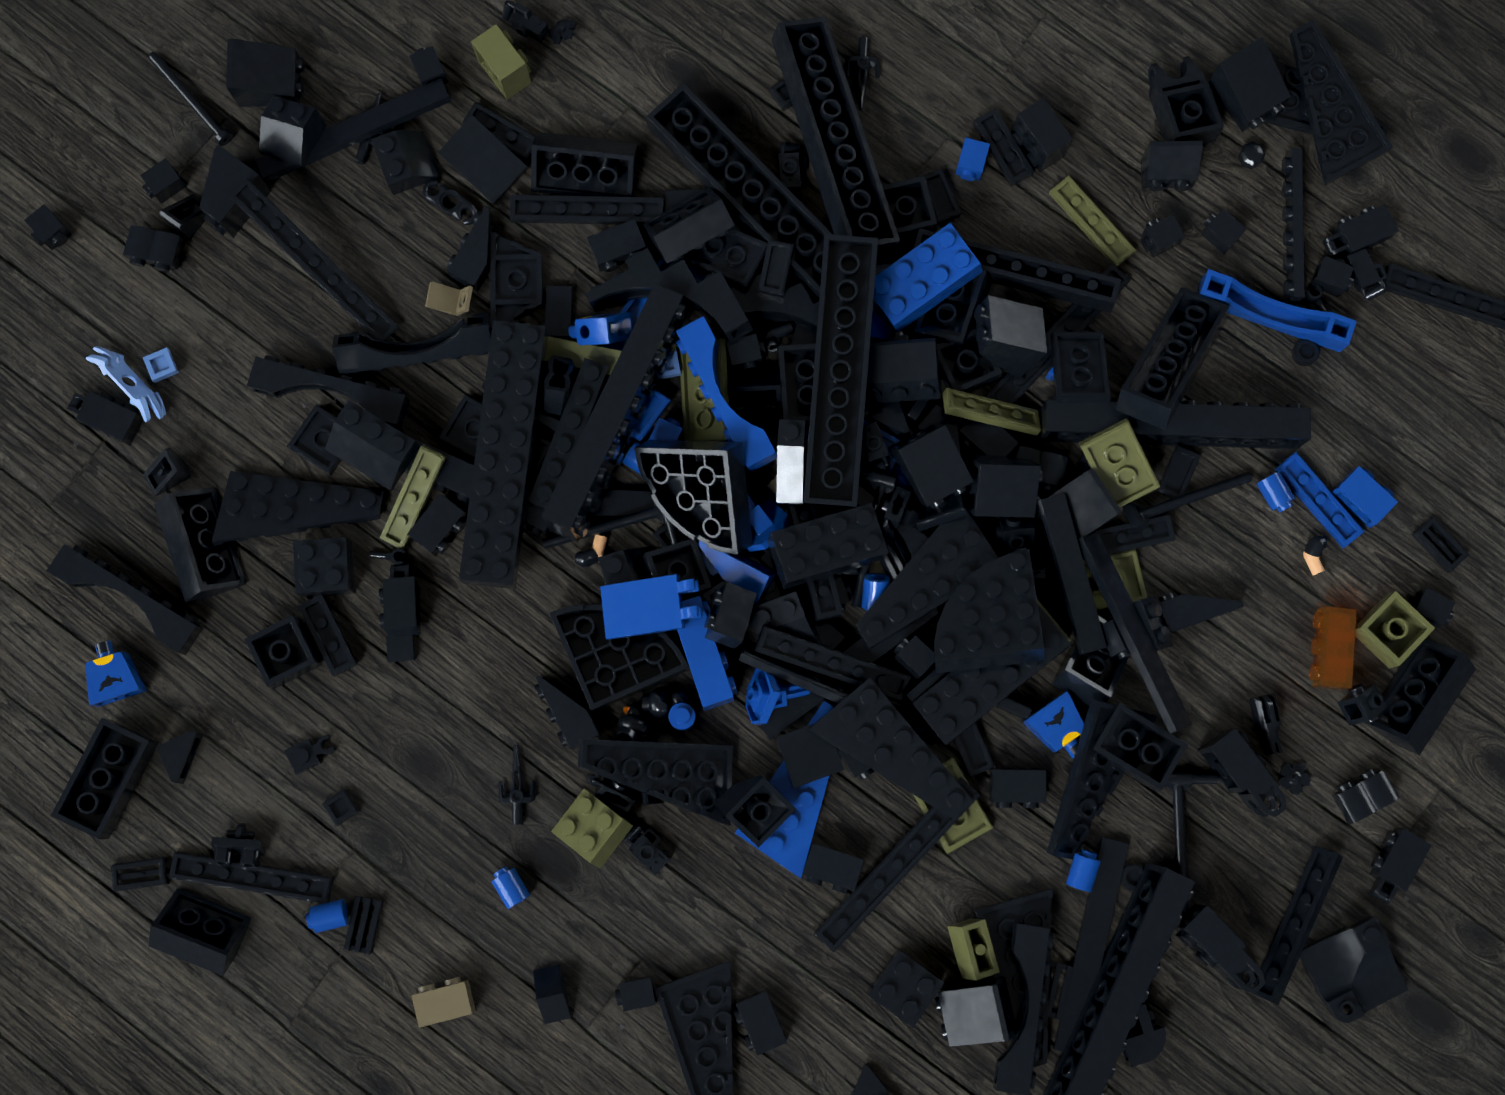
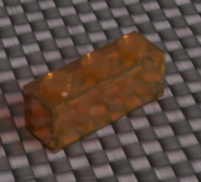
[1309,606,1356,690]

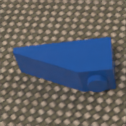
[698,541,776,604]

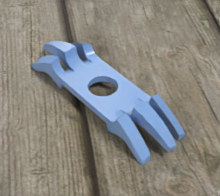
[86,346,166,422]

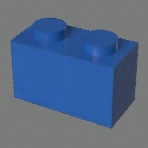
[1331,466,1398,528]

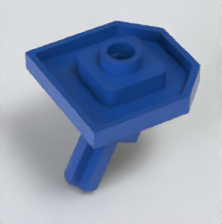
[747,495,791,552]
[746,668,811,725]

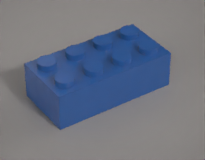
[873,223,983,332]
[678,596,737,711]

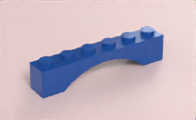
[1196,269,1357,352]
[676,316,777,472]

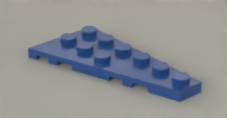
[735,701,837,878]

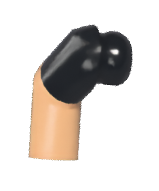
[574,535,608,567]
[1303,536,1327,576]

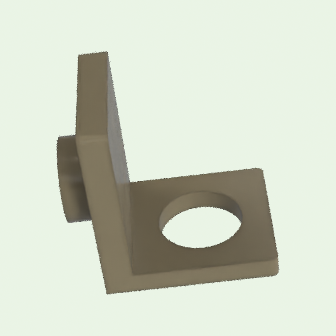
[425,281,473,316]

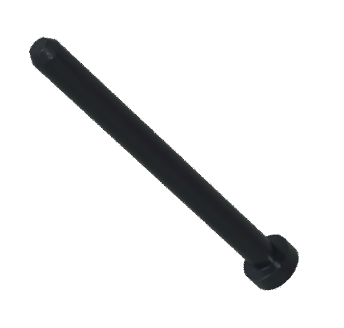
[149,52,233,146]

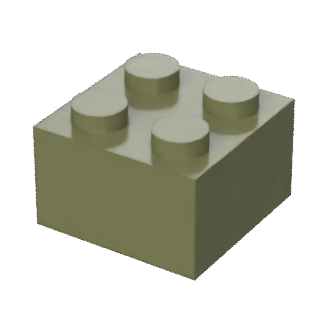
[471,24,531,100]
[1350,591,1435,668]
[551,789,633,869]

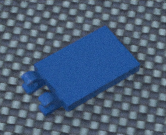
[600,574,703,640]

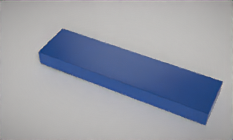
[1275,452,1365,549]

